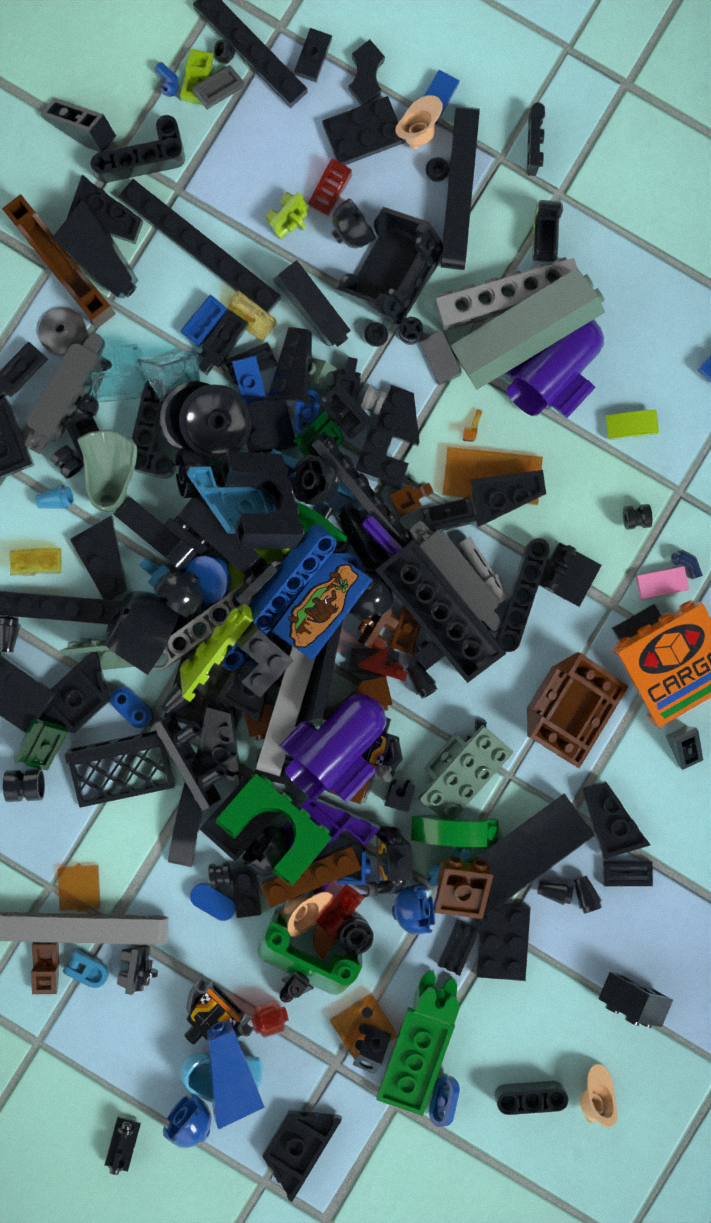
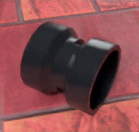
[50,445,84,479]
[623,504,653,530]

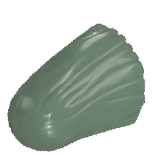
[78,430,137,512]

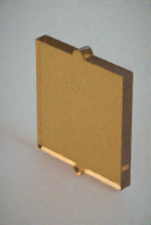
[58,864,101,912]

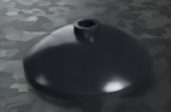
[159,381,223,451]
[179,384,252,459]

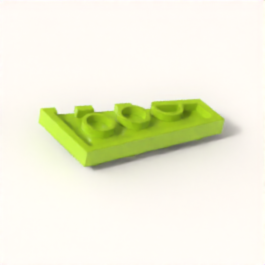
[180,604,253,702]

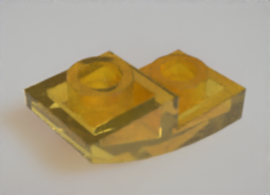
[9,548,62,576]

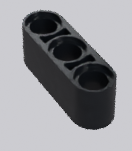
[494,1081,569,1115]

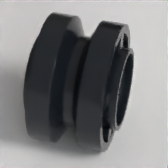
[337,915,374,955]

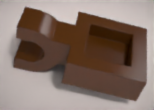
[389,483,434,517]

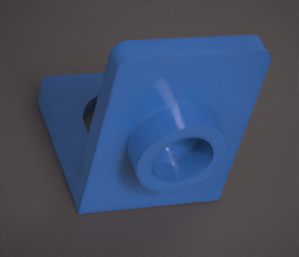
[337,848,370,885]

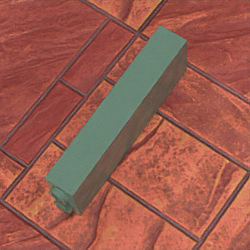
[450,268,605,390]

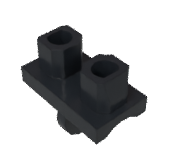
[117,945,158,995]

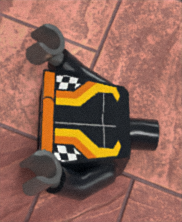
[361,718,403,782]
[361,820,413,897]
[184,974,257,1045]

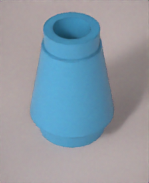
[35,485,74,509]

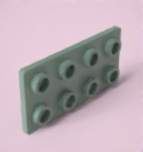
[60,636,134,670]
[418,725,513,819]

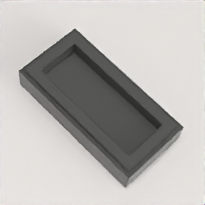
[192,65,245,110]

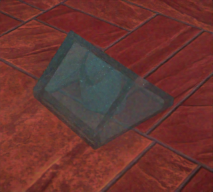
[137,348,200,401]

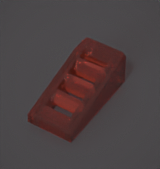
[308,158,352,217]

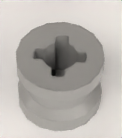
[361,386,387,415]

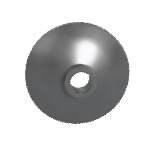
[39,308,87,355]

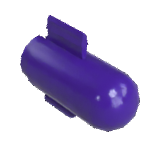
[505,319,604,418]
[279,694,387,803]

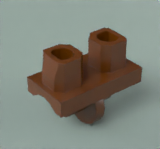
[357,609,399,650]

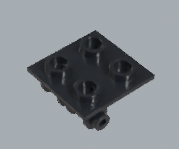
[539,542,602,607]

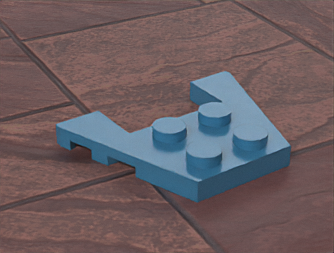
[187,467,276,534]

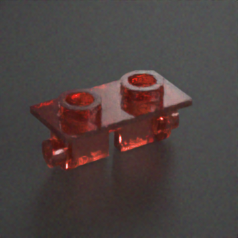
[316,884,365,937]

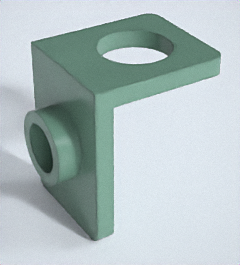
[308,358,340,392]

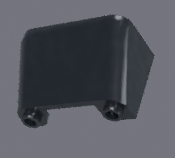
[337,207,443,325]

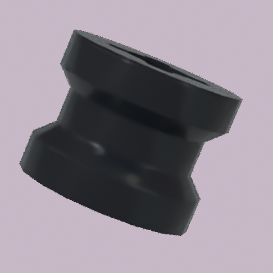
[399,316,423,345]
[208,861,232,889]

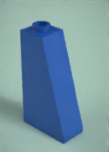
[207,1020,265,1130]

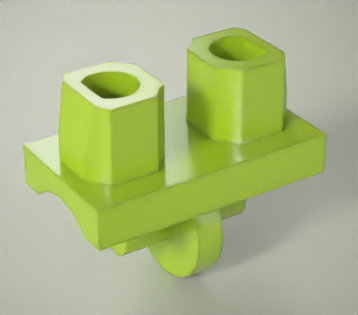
[265,192,309,240]

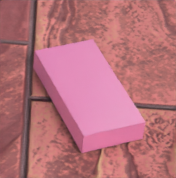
[635,566,689,600]

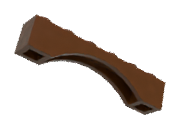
[2,194,116,329]
[244,676,393,740]

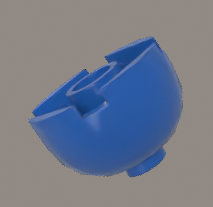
[392,884,435,934]
[163,1094,212,1148]

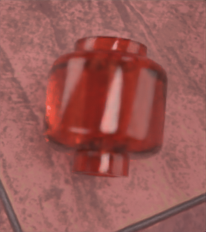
[251,1001,289,1038]

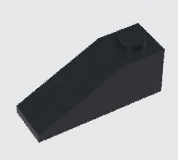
[41,98,116,152]

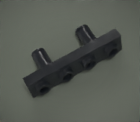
[153,714,227,811]

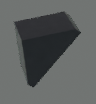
[666,726,704,770]

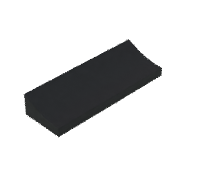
[375,539,506,683]
[298,619,344,726]
[469,793,595,922]

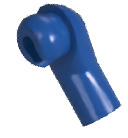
[155,62,178,97]

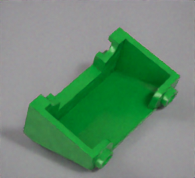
[257,910,362,995]

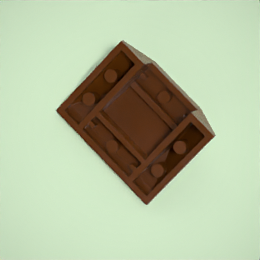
[527,652,629,769]

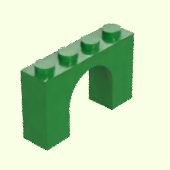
[216,774,332,887]

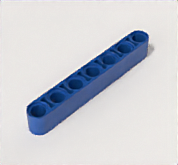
[221,525,336,670]

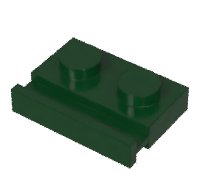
[293,411,345,457]
[13,718,68,771]

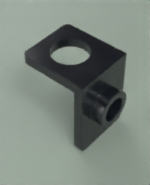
[353,1025,391,1074]

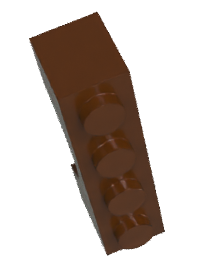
[261,842,361,908]

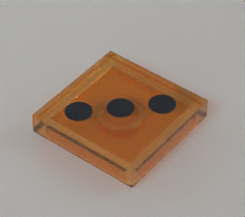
[330,993,398,1059]

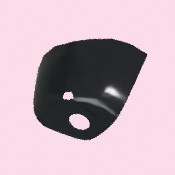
[104,591,180,675]

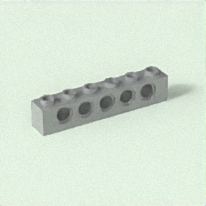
[434,257,577,332]

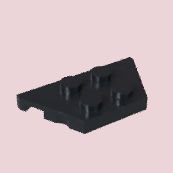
[38,652,110,734]
[262,1110,342,1202]

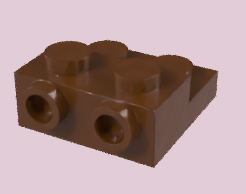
[433,856,493,919]

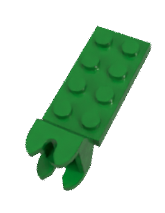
[376,970,459,1116]

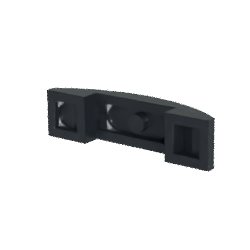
[168,782,203,867]

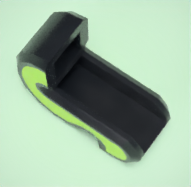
[532,200,563,262]

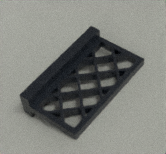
[64,730,175,808]

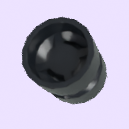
[3,769,45,802]

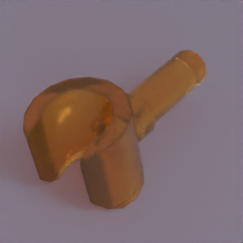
[463,409,482,442]

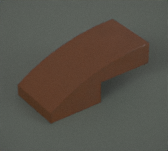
[31,942,59,994]

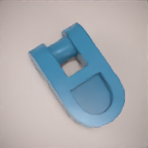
[63,948,109,988]

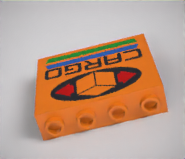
[611,600,711,728]

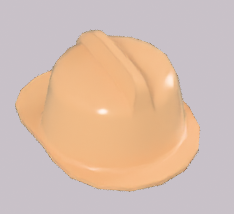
[395,95,442,150]
[280,892,335,937]
[580,1064,618,1127]

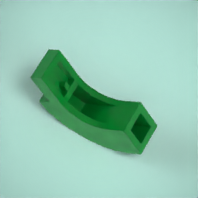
[411,815,499,847]

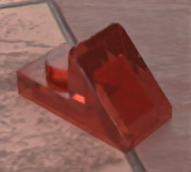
[358,646,408,681]

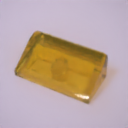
[228,291,277,342]

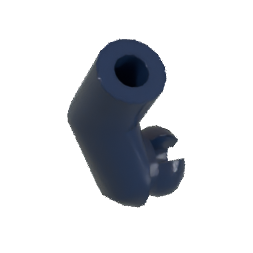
[671,550,703,580]

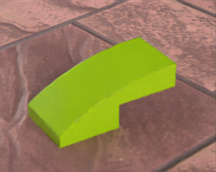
[180,49,214,105]
[606,410,659,440]

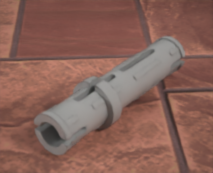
[458,536,510,604]

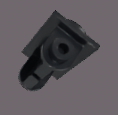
[279,971,314,1003]
[104,1117,141,1175]

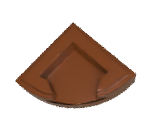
[313,924,338,959]

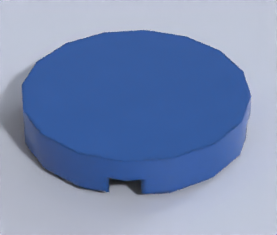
[186,555,232,604]

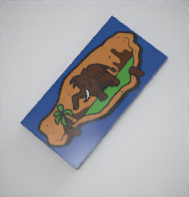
[272,552,372,661]

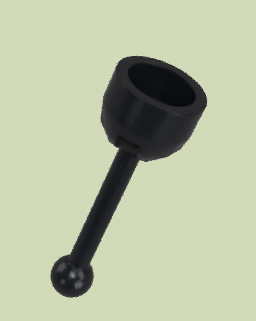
[78,360,112,416]

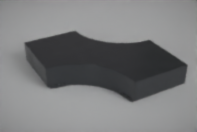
[348,39,385,106]

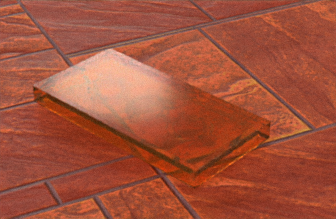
[442,447,543,505]

